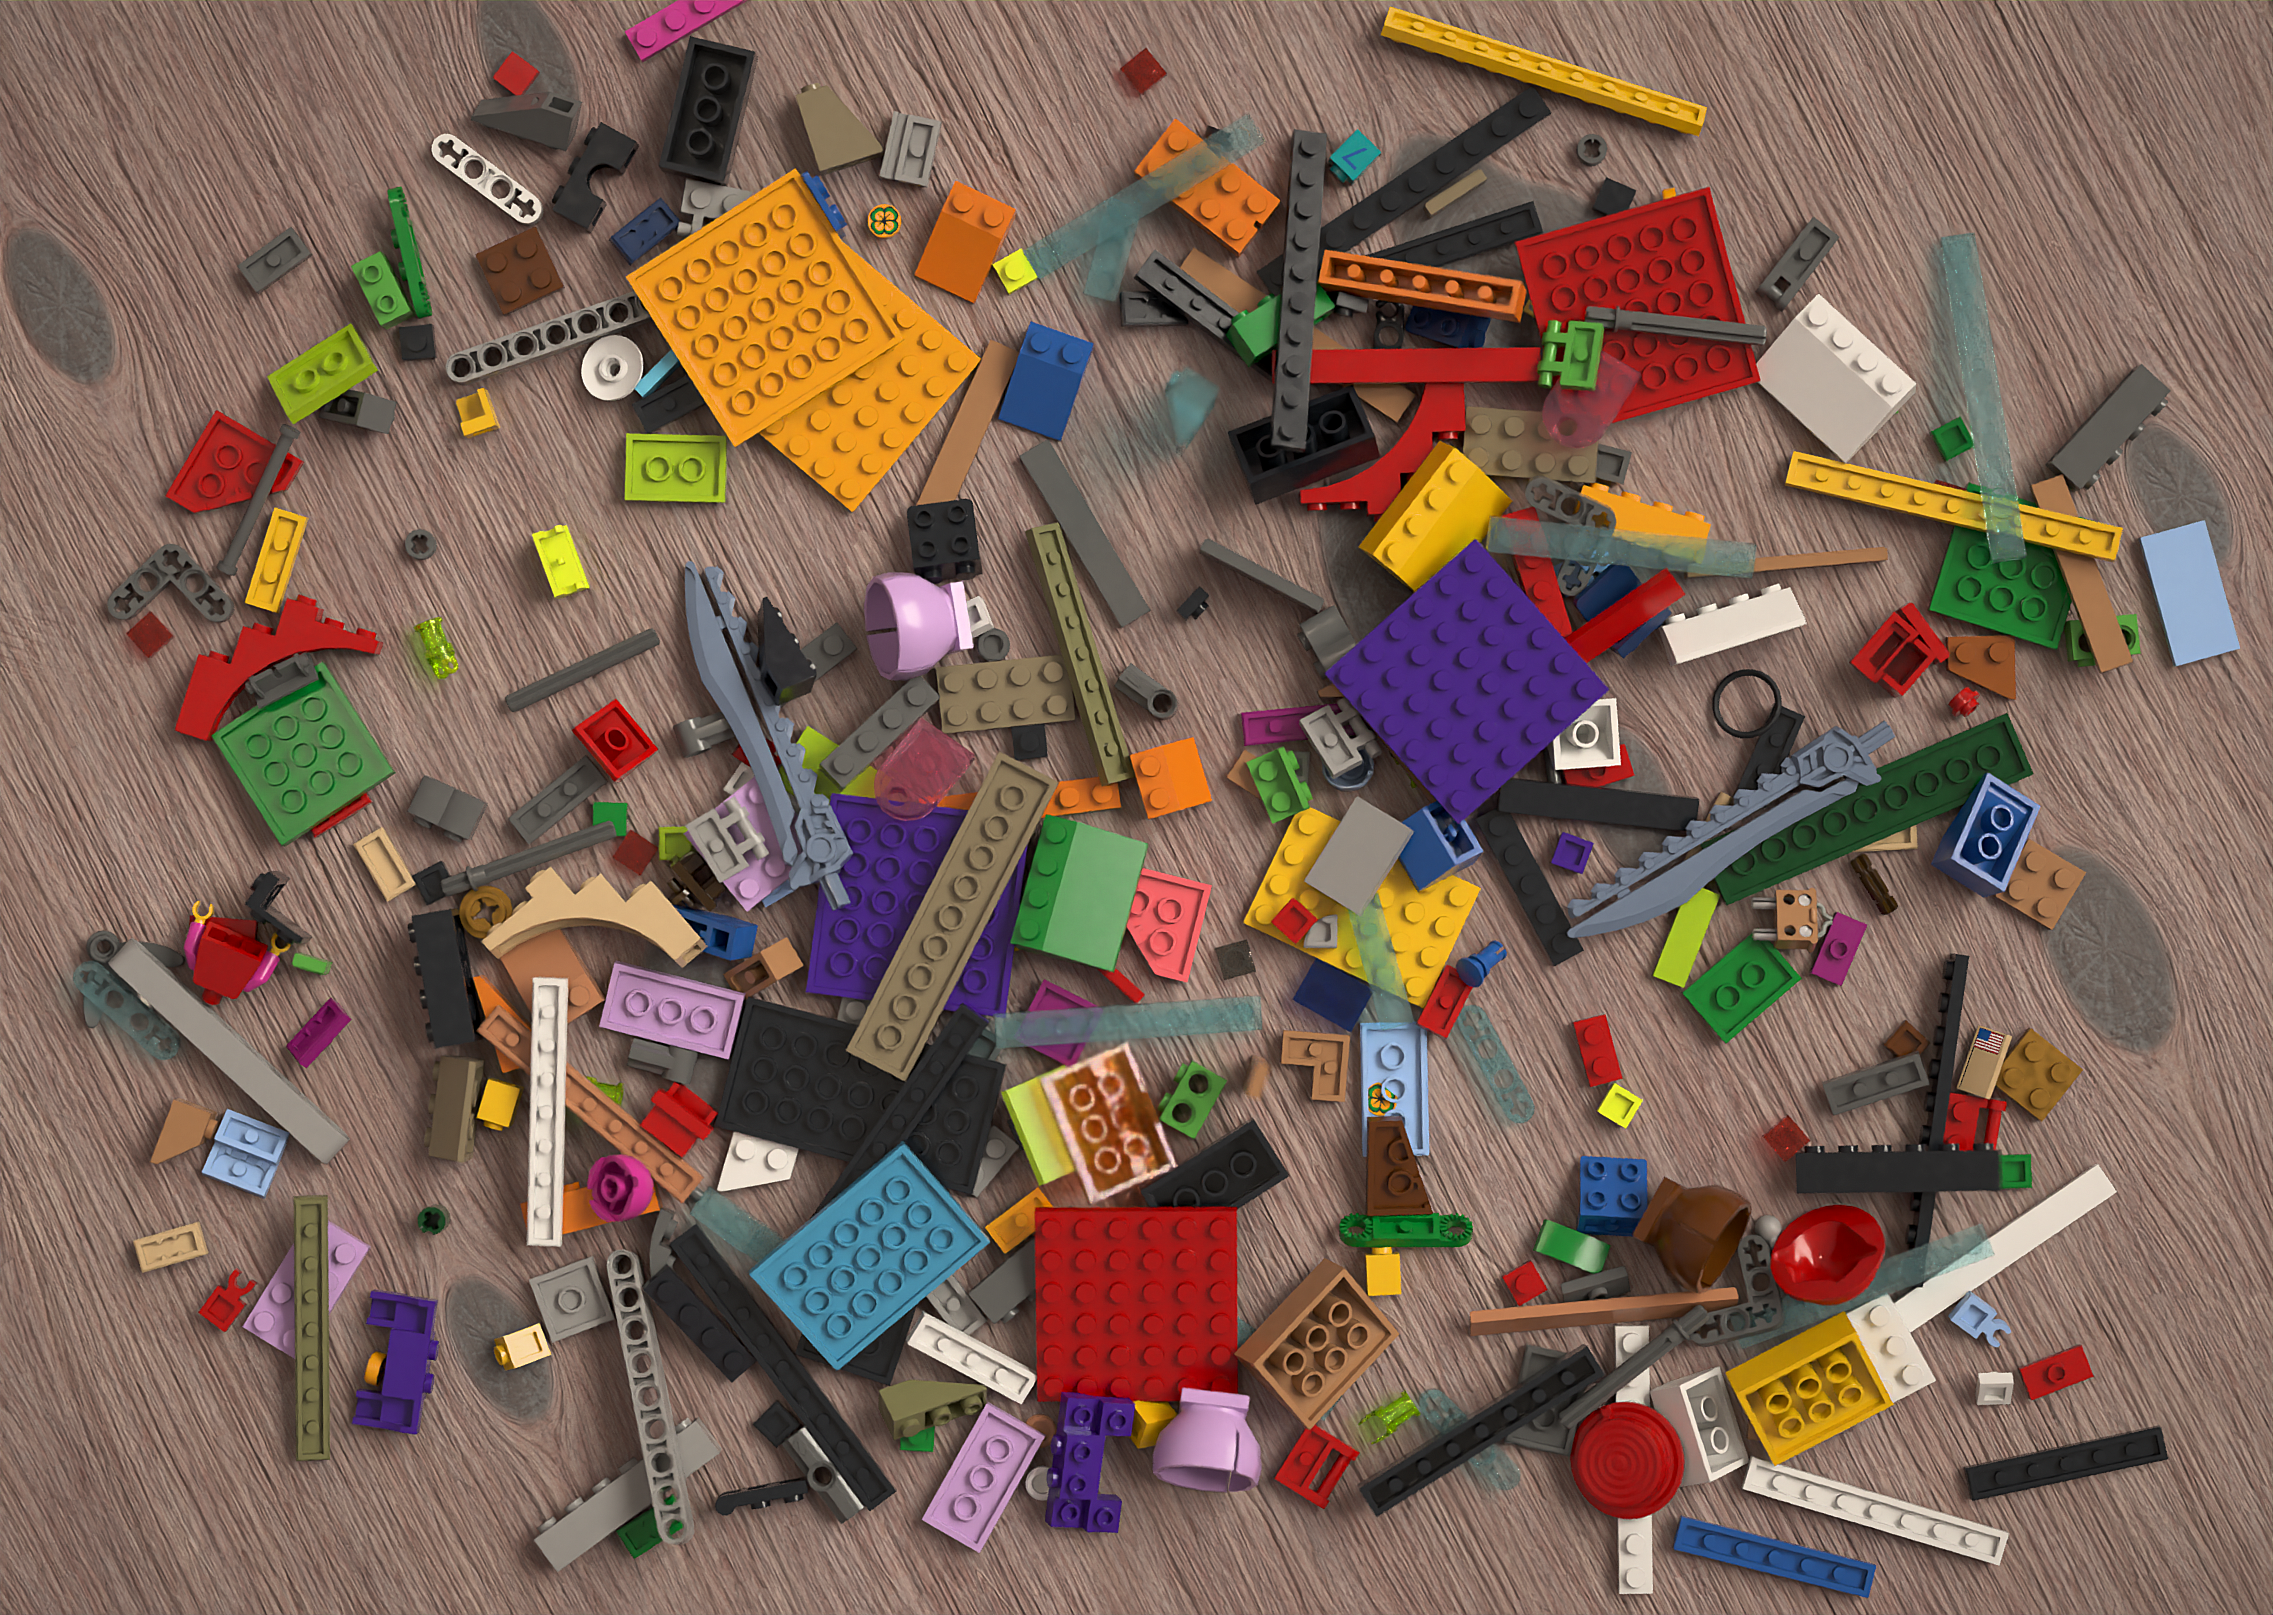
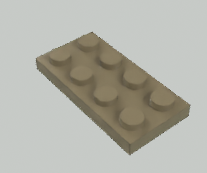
[1463,406,1601,483]
[936,654,1075,734]

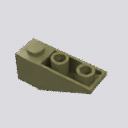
[878,1380,987,1440]

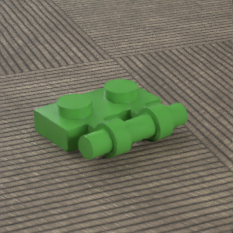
[1537,320,1604,392]

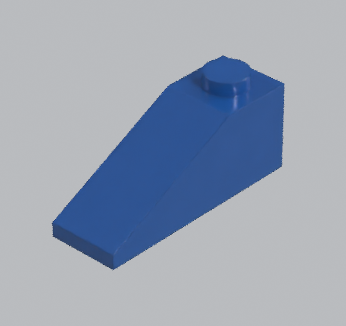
[673,904,758,960]

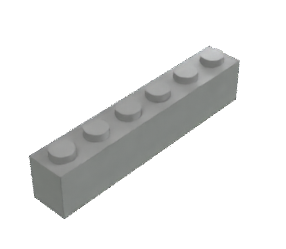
[534,1417,722,1572]

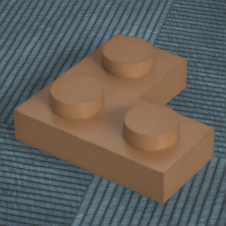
[1281,1030,1350,1102]

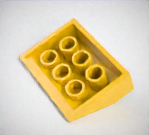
[1358,441,1512,592]
[1725,1311,1894,1466]

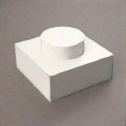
[966,596,994,639]
[1975,1372,2014,1405]

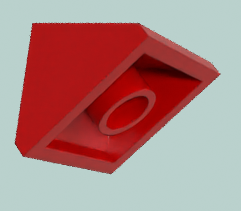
[571,699,659,783]

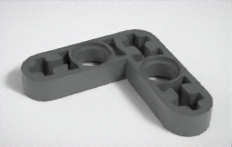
[1525,476,1616,596]
[107,544,235,623]
[1689,1235,1785,1347]

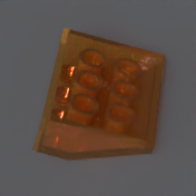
[1038,1042,1178,1204]

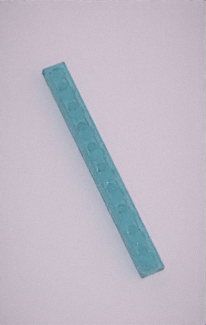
[1940,232,2027,563]

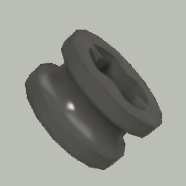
[1576,134,1607,166]
[405,529,437,560]

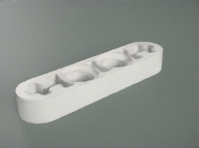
[432,134,543,225]

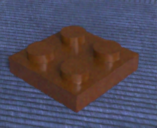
[475,226,565,316]

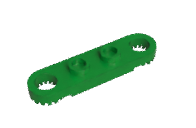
[387,186,433,319]
[1339,1213,1473,1247]

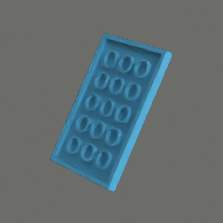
[749,1141,990,1371]

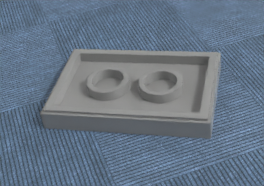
[1304,796,1414,916]

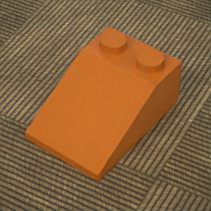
[914,180,1017,304]

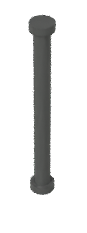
[217,424,301,576]

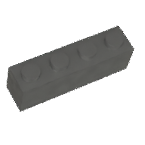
[2045,364,2171,492]
[819,676,940,792]
[968,1205,1072,1324]

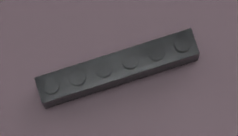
[1796,1143,2003,1194]

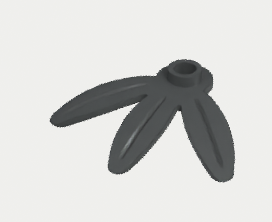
[83,930,185,1028]

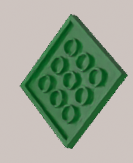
[1927,482,2092,650]
[211,661,396,847]

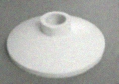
[581,335,643,401]

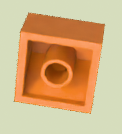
[1130,737,1212,820]

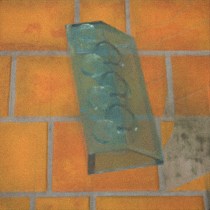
[1165,366,1220,456]

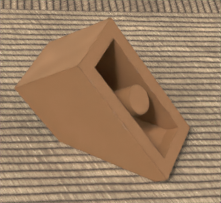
[723,937,804,1000]
[150,1098,219,1164]

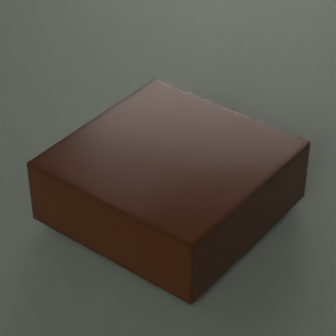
[1882,1020,1931,1058]

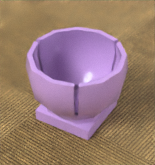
[864,572,973,680]
[1153,1388,1262,1492]

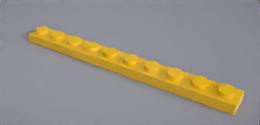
[1381,6,1707,137]
[1785,451,2123,563]

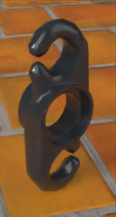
[1373,300,1405,349]

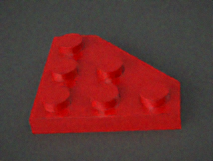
[165,410,304,514]

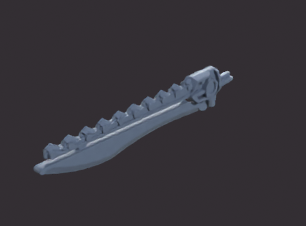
[685,561,853,911]
[1566,720,1896,938]

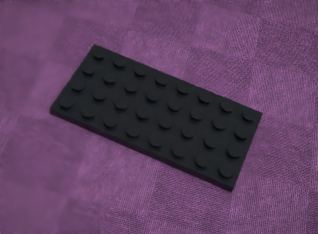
[715,997,1007,1194]

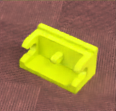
[532,525,590,599]

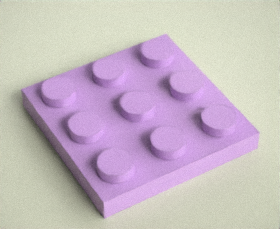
[684,777,802,912]

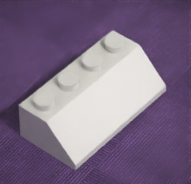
[1659,584,1806,666]

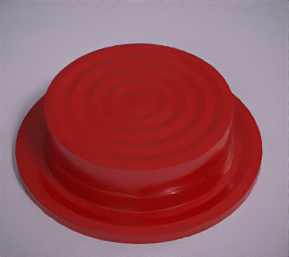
[1771,1205,1885,1306]
[1570,1401,1685,1519]

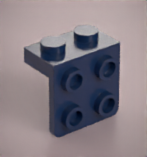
[1405,305,1492,348]
[1573,558,1672,659]

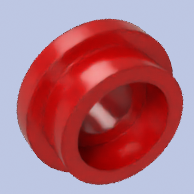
[1948,687,1980,717]

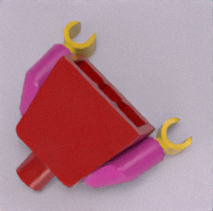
[184,901,291,1005]

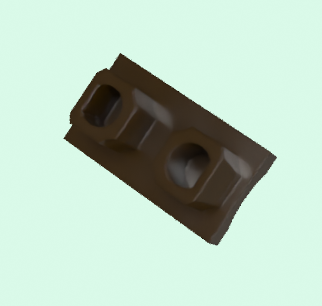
[667,849,727,912]

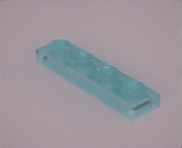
[1347,893,1414,1031]

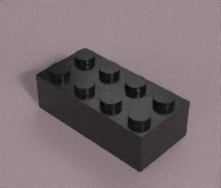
[659,36,758,187]
[1228,384,1380,505]
[408,908,484,1049]
[1140,1117,1290,1209]

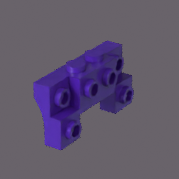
[352,1289,439,1435]
[1045,1392,1135,1533]

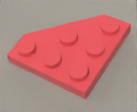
[1126,868,1212,982]

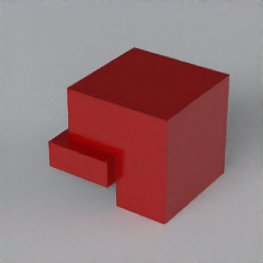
[1849,612,1938,698]
[640,1082,718,1158]

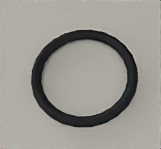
[1712,669,1782,738]

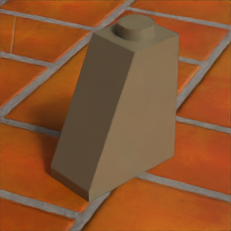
[795,83,884,176]

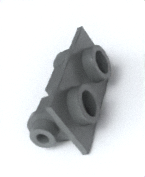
[245,652,319,709]

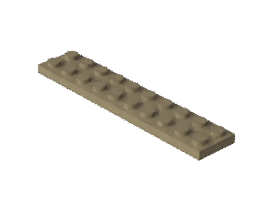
[846,752,1059,1081]

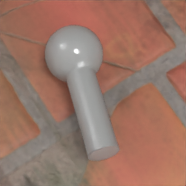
[1755,1215,1781,1253]

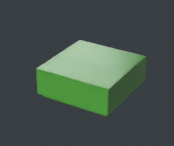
[292,953,332,975]

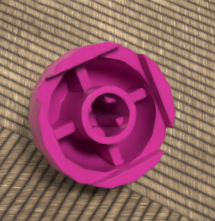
[587,1155,653,1222]

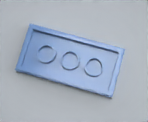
[2138,520,2240,667]
[1360,1022,1429,1157]

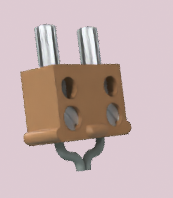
[1751,888,1833,953]

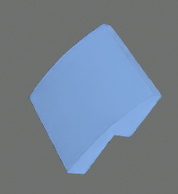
[202,1109,290,1199]

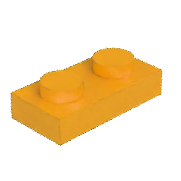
[985,1186,1054,1254]

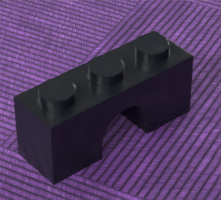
[552,122,639,233]

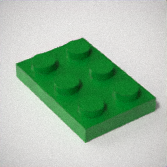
[1681,928,1802,1044]

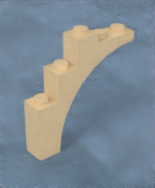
[482,866,708,968]

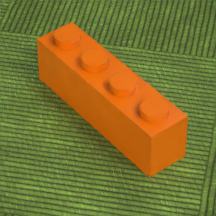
[520,1179,663,1235]

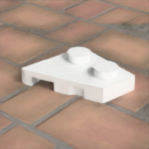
[717,1131,799,1192]

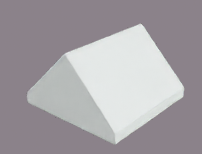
[1547,698,1621,770]

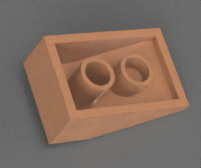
[500,929,606,1026]

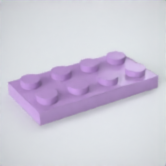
[599,961,745,1060]
[243,1220,371,1359]
[922,1402,1046,1553]

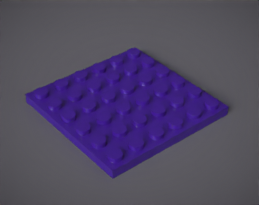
[1324,539,1609,824]
[806,793,1028,1018]

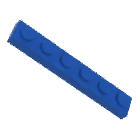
[1672,1515,1876,1598]

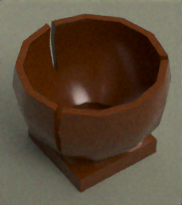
[1632,1176,1752,1294]

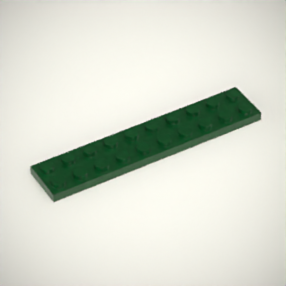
[1700,713,2034,906]

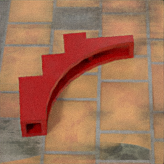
[1299,383,1466,522]
[174,595,383,741]

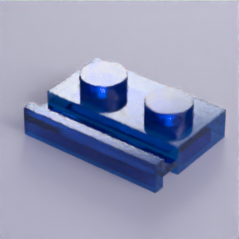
[1292,958,1374,1032]

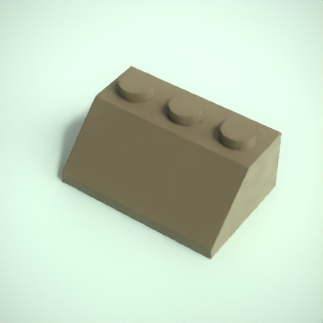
[424,1054,485,1163]

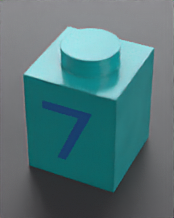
[1328,129,1381,185]

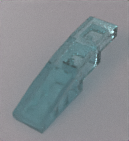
[690,1187,786,1263]

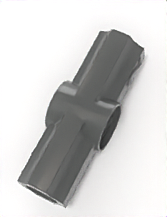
[781,1426,865,1524]

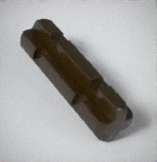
[1850,853,1898,915]

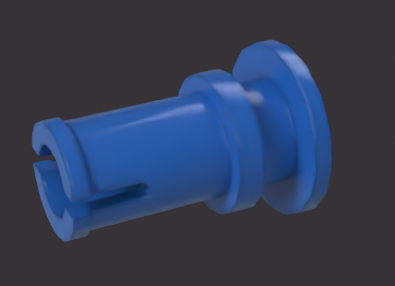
[1456,940,1507,988]

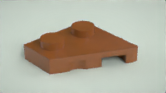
[1946,635,2016,700]

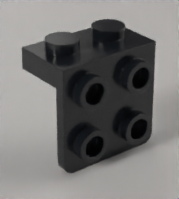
[907,499,983,584]
[245,870,312,945]

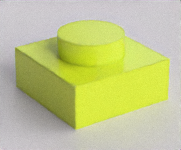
[992,248,1038,295]
[1596,1082,1643,1129]

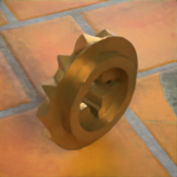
[459,886,513,939]

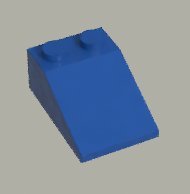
[998,321,1094,441]
[1931,773,2041,898]

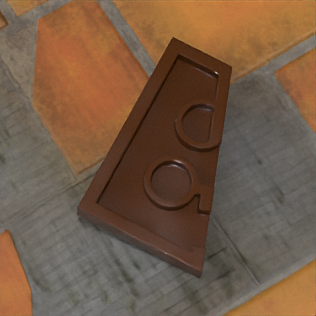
[1365,1116,1433,1216]

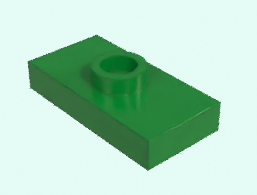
[616,1494,683,1559]

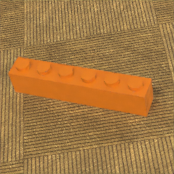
[1318,250,1527,323]

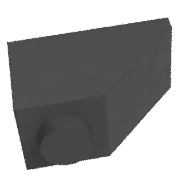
[318,389,397,434]

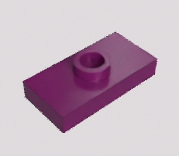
[1810,912,1867,986]
[286,998,352,1069]

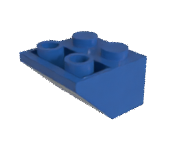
[1398,801,1483,892]

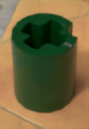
[417,1204,450,1235]

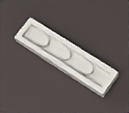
[906,1312,1037,1404]

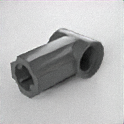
[1114,663,1179,720]
[673,712,736,758]
[627,1038,698,1084]

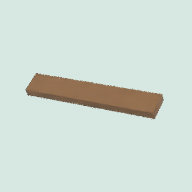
[916,340,1020,505]
[2030,474,2133,674]
[1683,547,1888,579]
[1242,1055,1270,1099]

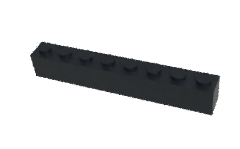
[1357,1344,1605,1517]

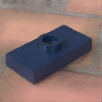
[609,198,681,266]

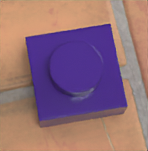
[1550,832,1594,874]

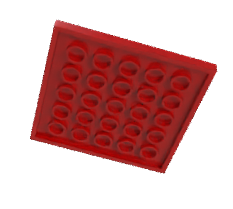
[1514,187,1761,427]
[1034,1207,1238,1402]

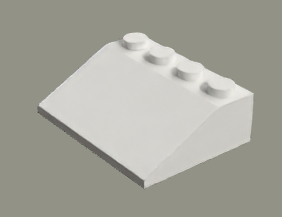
[1756,294,1916,464]

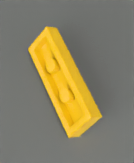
[245,508,309,613]

